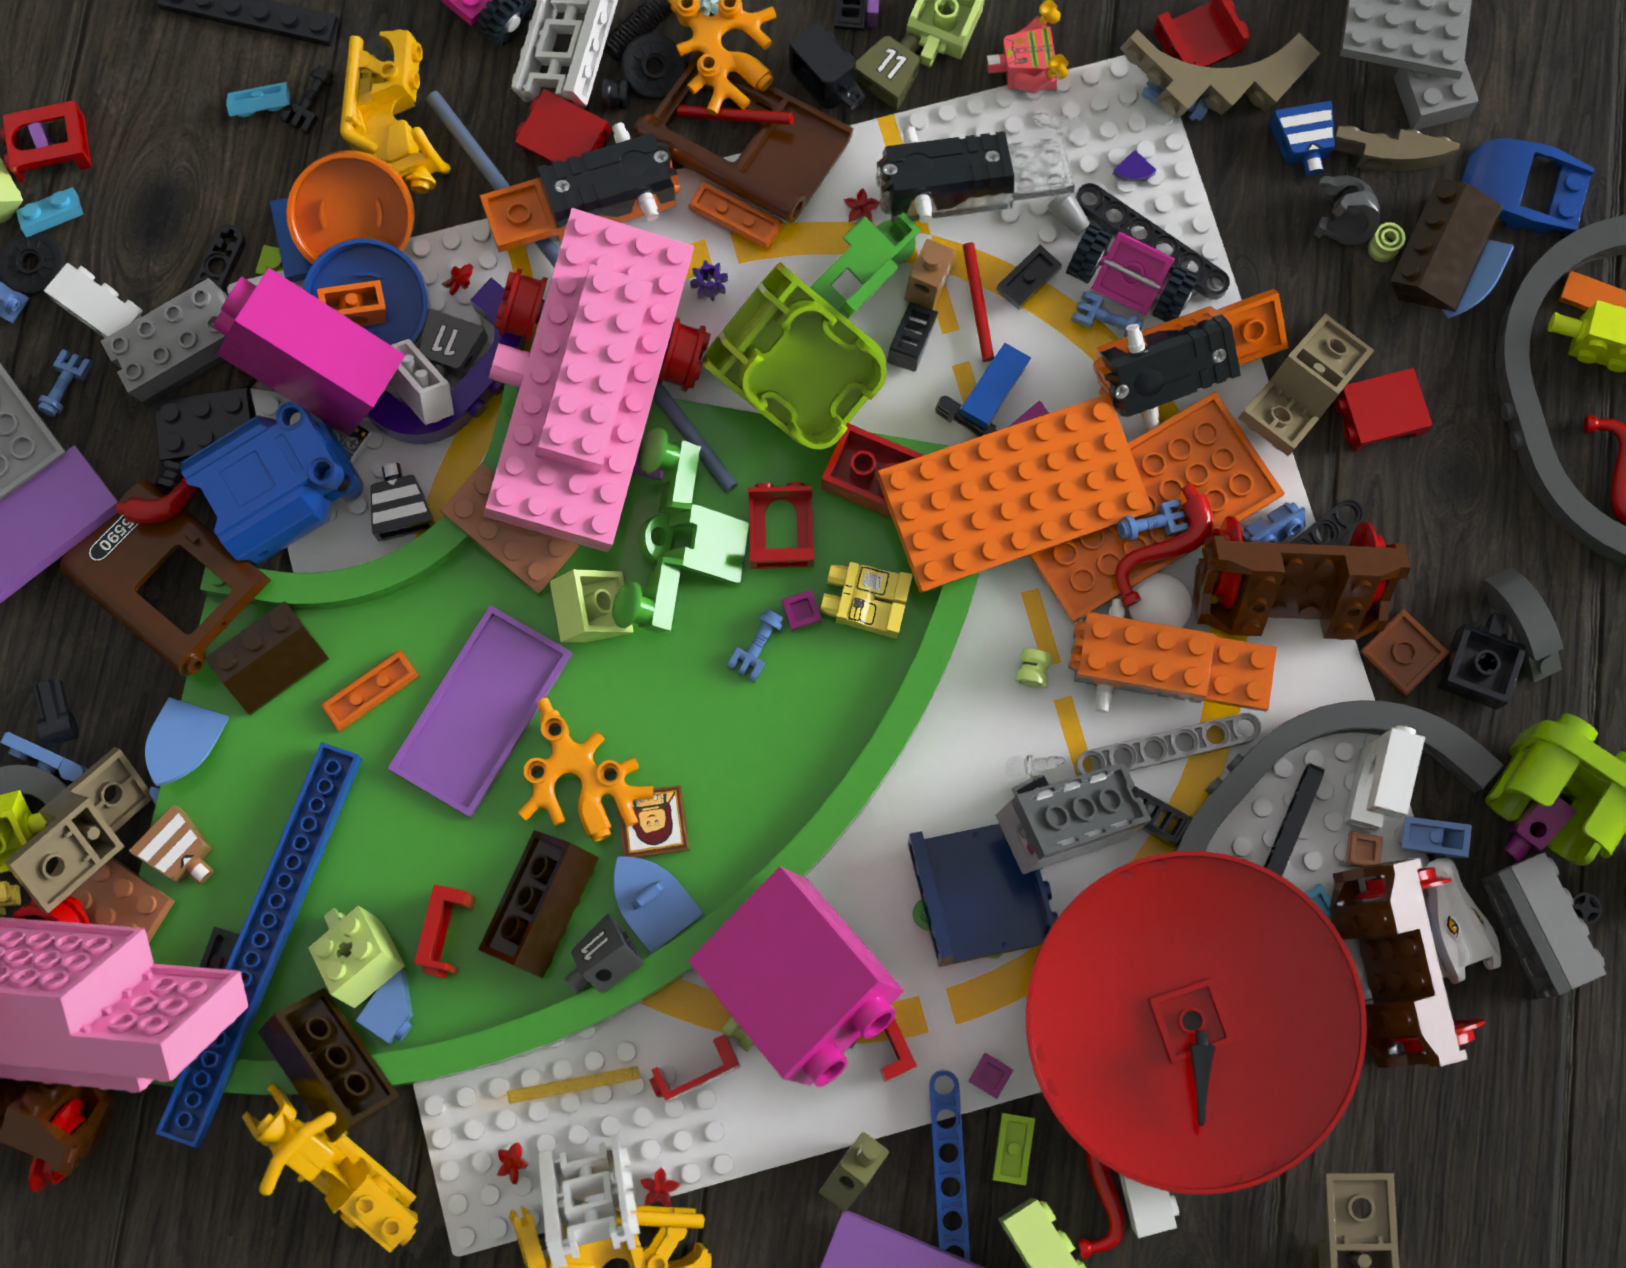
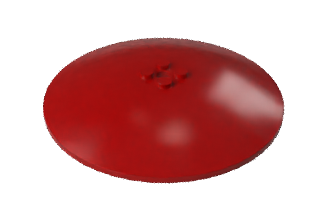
[1025,851,1367,1194]

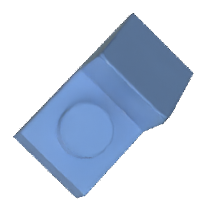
[1401,816,1472,858]

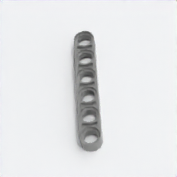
[1076,713,1261,775]

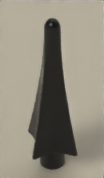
[1189,1030,1215,1126]

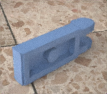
[0,732,88,783]

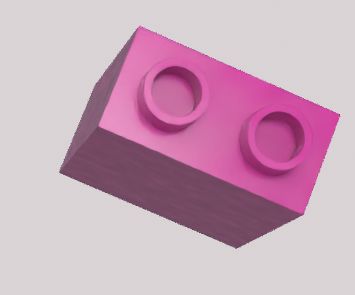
[212,268,405,436]
[688,866,904,1087]

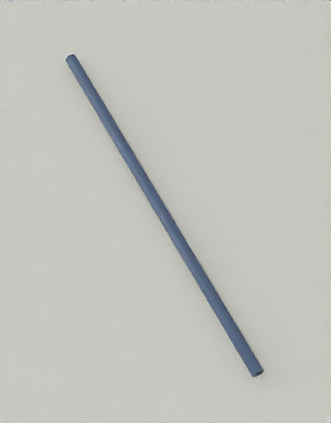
[426,91,738,493]

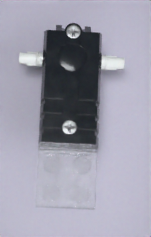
[876,126,1075,224]

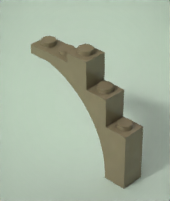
[1120,29,1320,119]

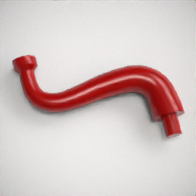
[1583,415,1626,526]
[115,478,199,524]
[1115,483,1214,608]
[1078,1151,1126,1260]

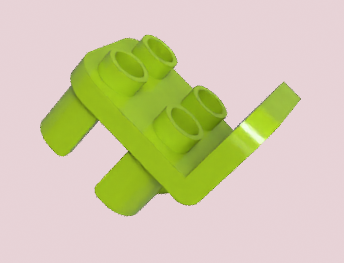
[702,262,886,450]
[1485,713,1626,866]

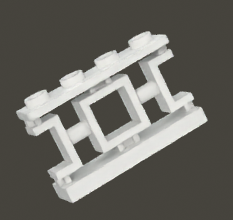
[512,0,618,107]
[538,1136,640,1268]

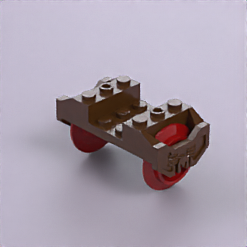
[1193,516,1411,640]
[1329,857,1485,1068]
[0,1077,116,1192]

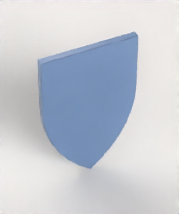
[1442,240,1514,318]
[145,697,229,787]
[614,856,703,954]

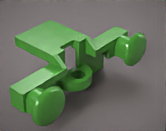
[810,212,921,319]
[612,428,749,633]

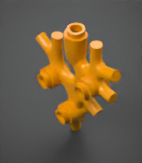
[667,0,777,115]
[517,698,654,842]

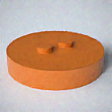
[286,150,414,264]

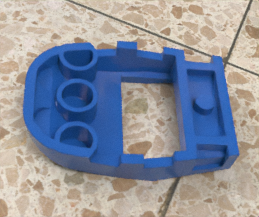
[1461,138,1595,237]

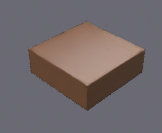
[1345,832,1383,867]

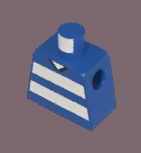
[1269,101,1335,177]

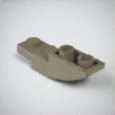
[1333,126,1460,172]

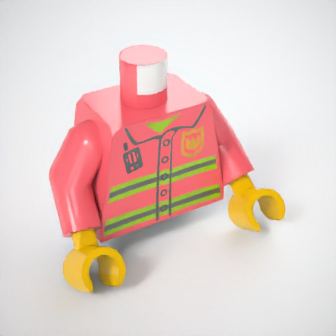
[987,0,1069,94]

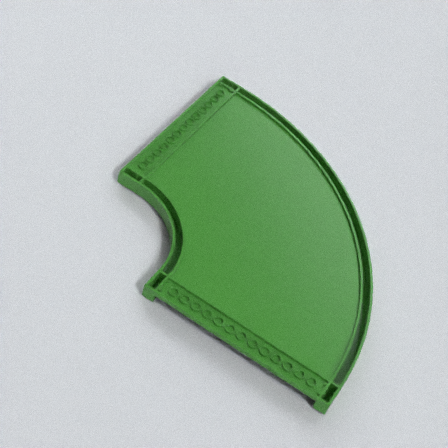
[139,384,979,1095]

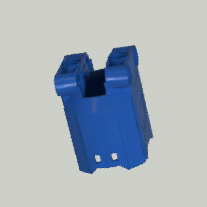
[181,402,363,567]

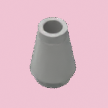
[1047,189,1090,236]

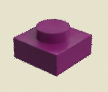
[782,590,822,632]
[968,1053,1014,1099]

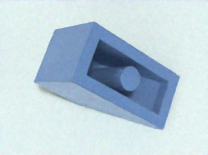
[356,968,413,1044]

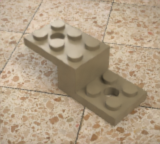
[1238,314,1375,456]
[4,747,152,914]
[1318,1173,1399,1268]

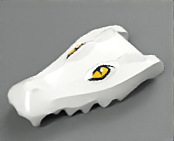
[1424,857,1501,984]

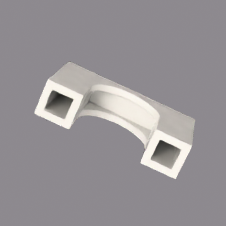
[1343,726,1425,832]

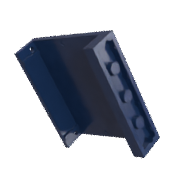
[908,824,1058,967]

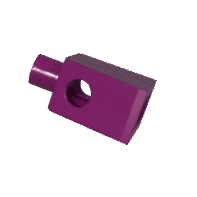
[1503,796,1577,862]

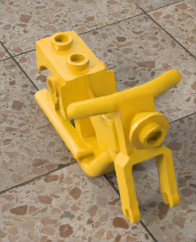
[340,30,451,194]
[242,1083,418,1253]
[509,1202,712,1268]

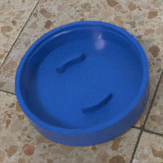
[302,238,430,345]

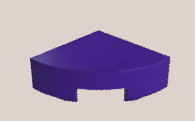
[1113,150,1157,181]

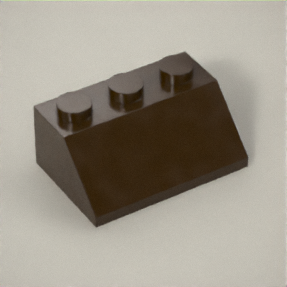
[205,601,329,716]

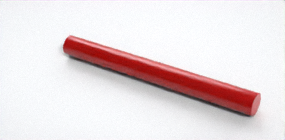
[677,105,794,125]
[962,242,994,362]

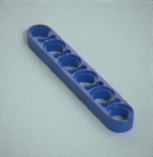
[929,1069,970,1260]

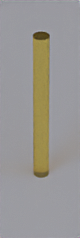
[507,1066,640,1104]

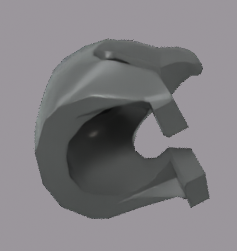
[1314,175,1380,246]

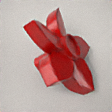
[843,188,880,223]
[442,264,473,296]
[496,1143,528,1184]
[640,1167,680,1207]

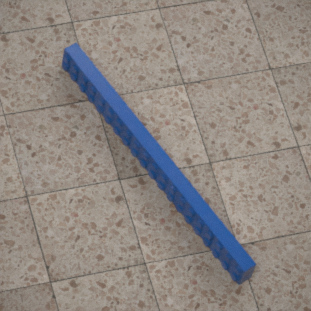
[156,742,362,1149]

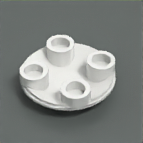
[1128,573,1192,628]

